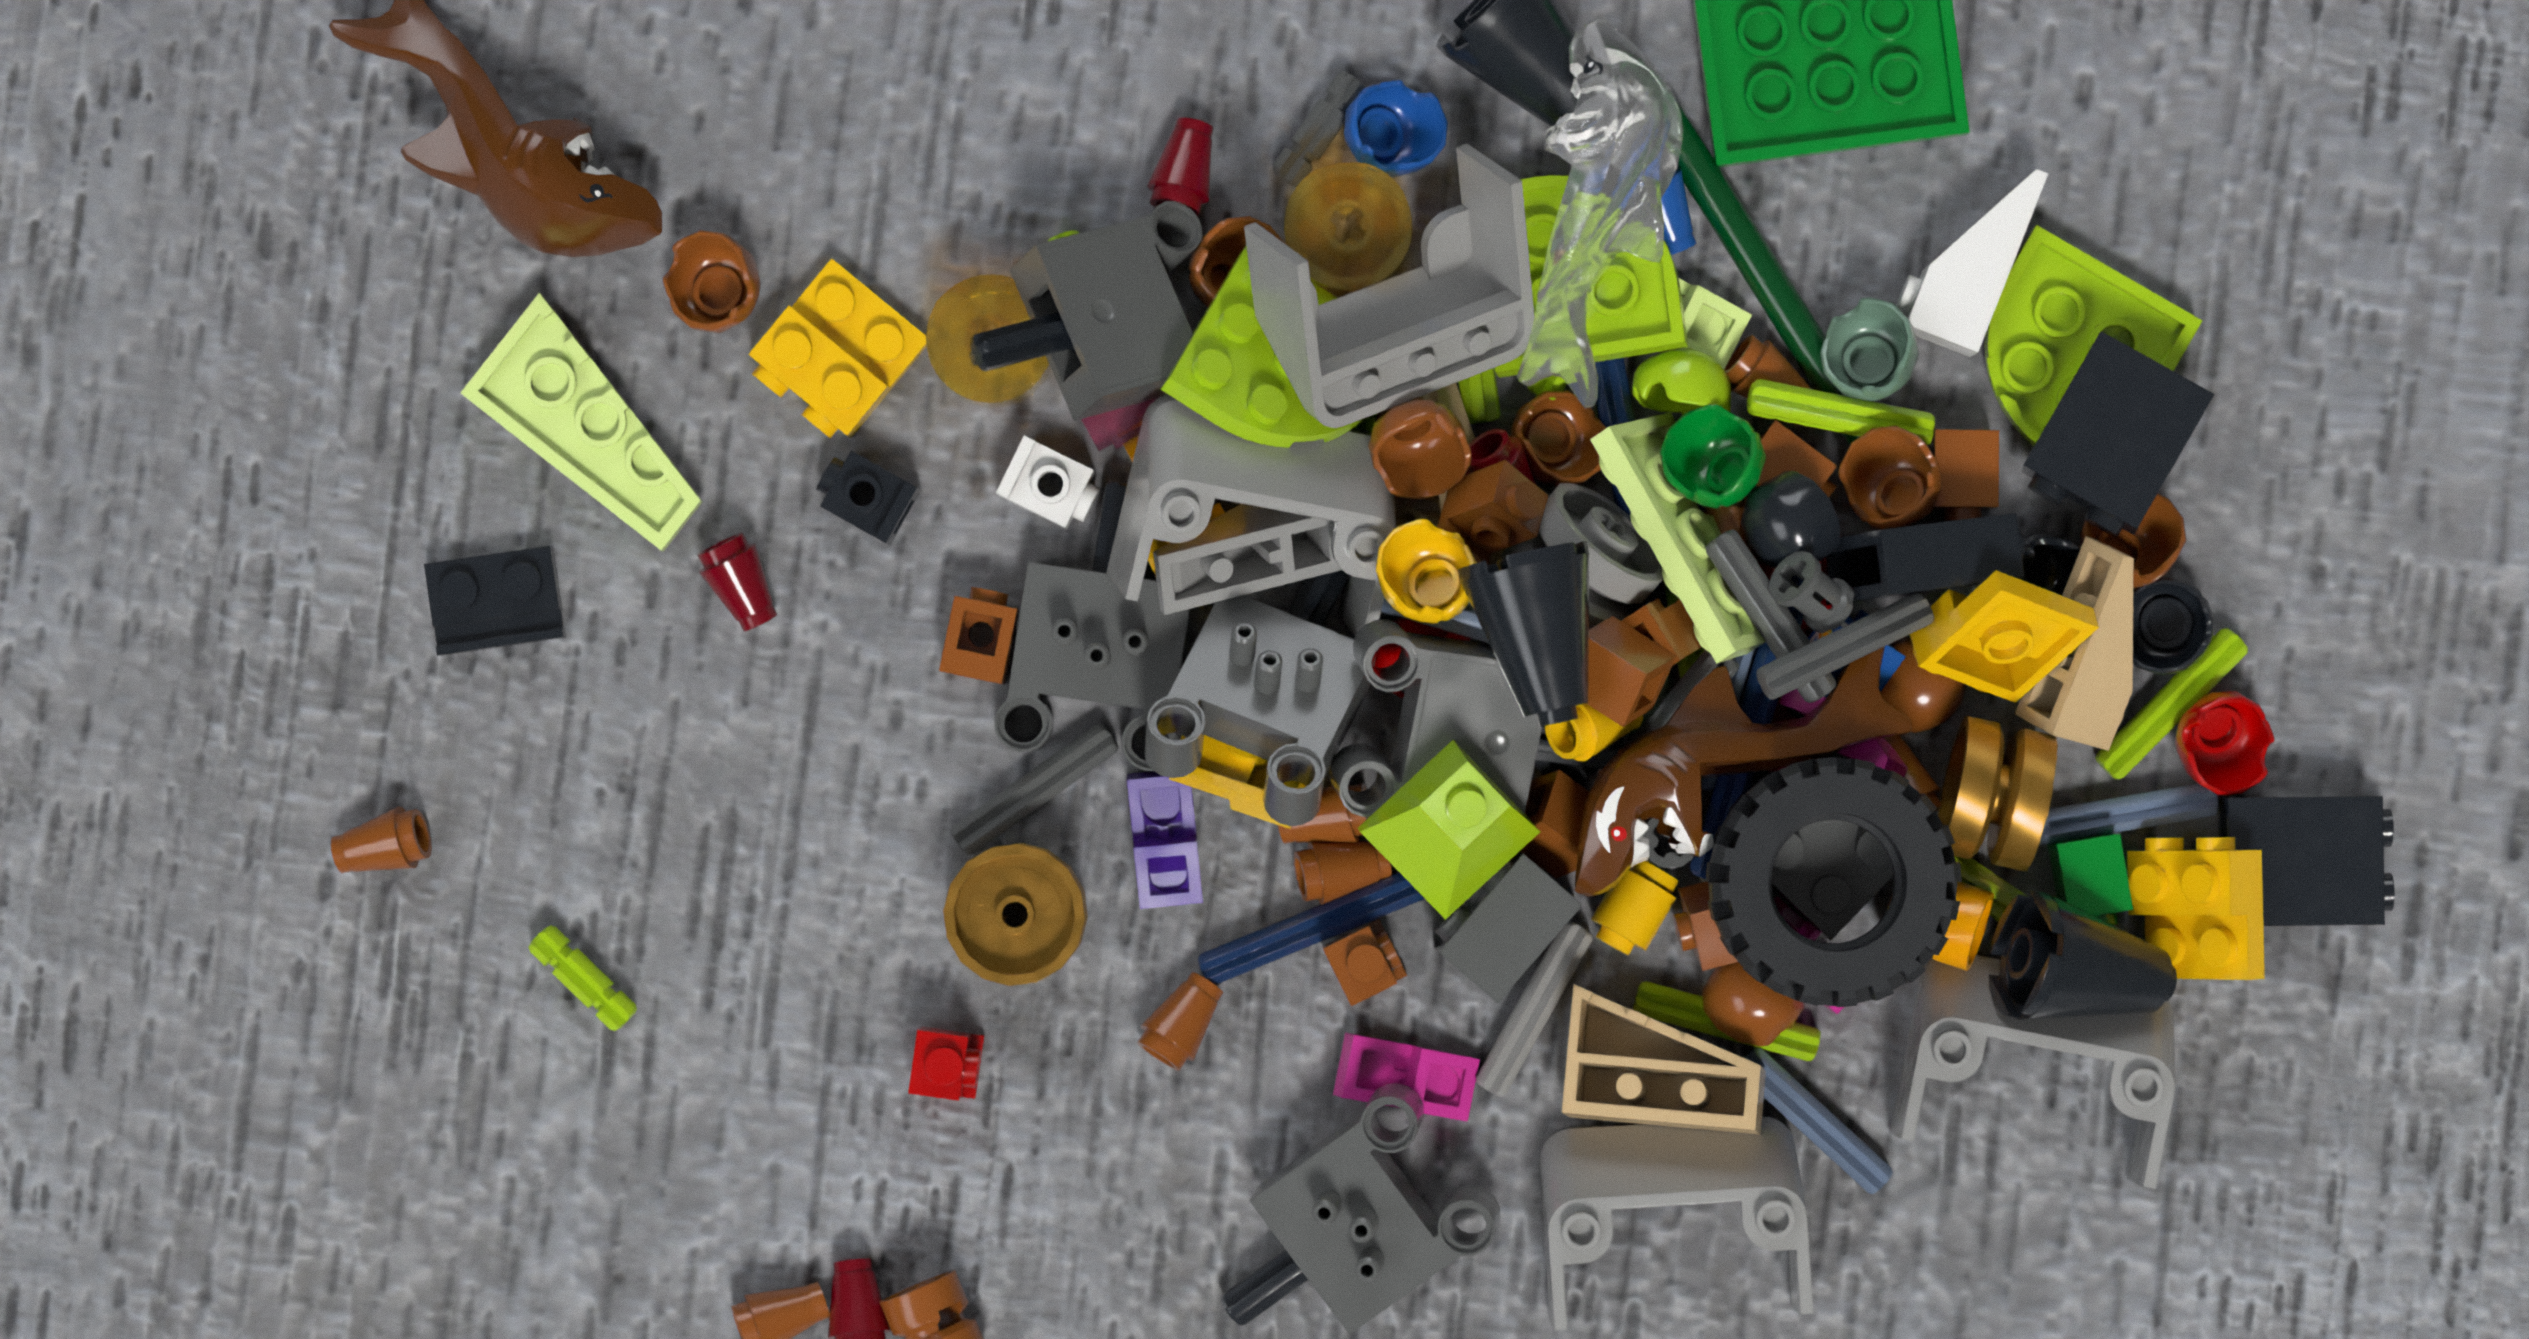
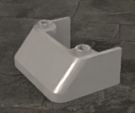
[1244,144,1535,428]
[1106,394,1396,636]
[1890,955,2175,1189]
[1539,1115,1814,1330]

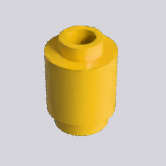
[1591,861,1679,956]

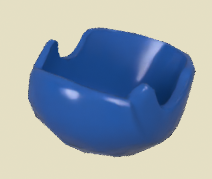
[1344,80,1448,178]

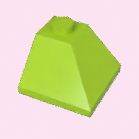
[1358,740,1541,920]

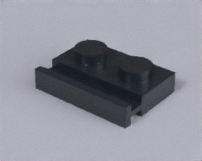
[424,546,566,656]

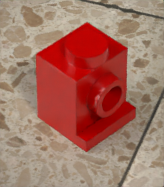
[908,1026,985,1101]

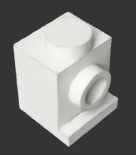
[996,436,1100,529]

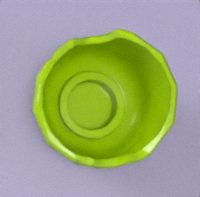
[1632,348,1731,415]

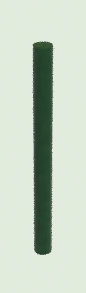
[1642,97,1859,446]

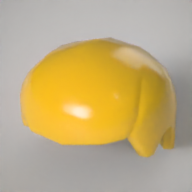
[1376,519,1477,624]

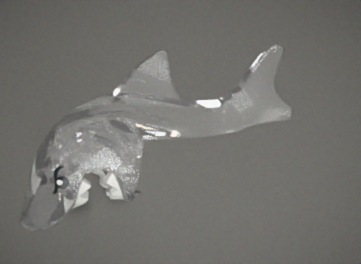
[1517,17,1684,409]

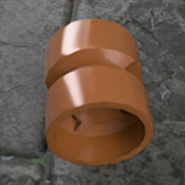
[879,1269,984,1339]

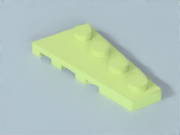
[461,293,703,552]
[1590,412,1765,664]

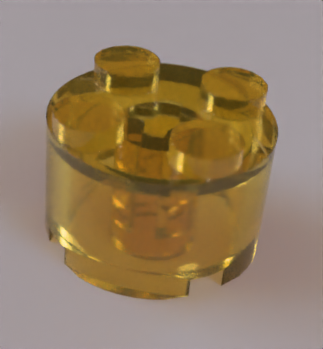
[1284,162,1412,296]
[926,274,1051,408]

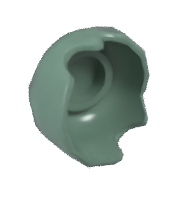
[1820,297,1919,401]

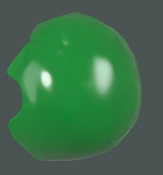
[1660,404,1766,509]

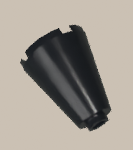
[1436,0,1609,135]
[1458,541,1589,727]
[1989,891,2177,1020]

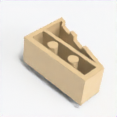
[1562,984,1766,1135]

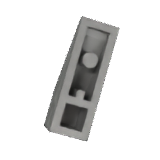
[1153,504,1342,615]

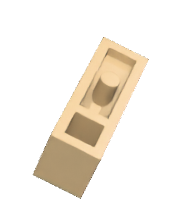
[2015,536,2134,751]

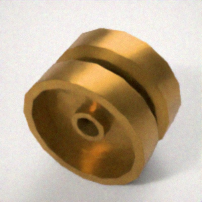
[1937,716,2058,871]
[943,843,1088,986]

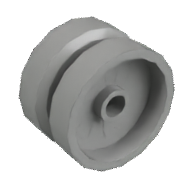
[1500,483,1663,629]

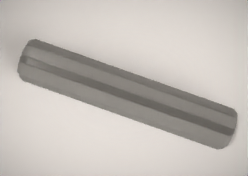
[1476,921,1592,1097]

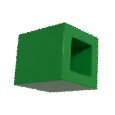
[2047,833,2133,925]

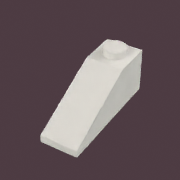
[1896,169,2048,357]

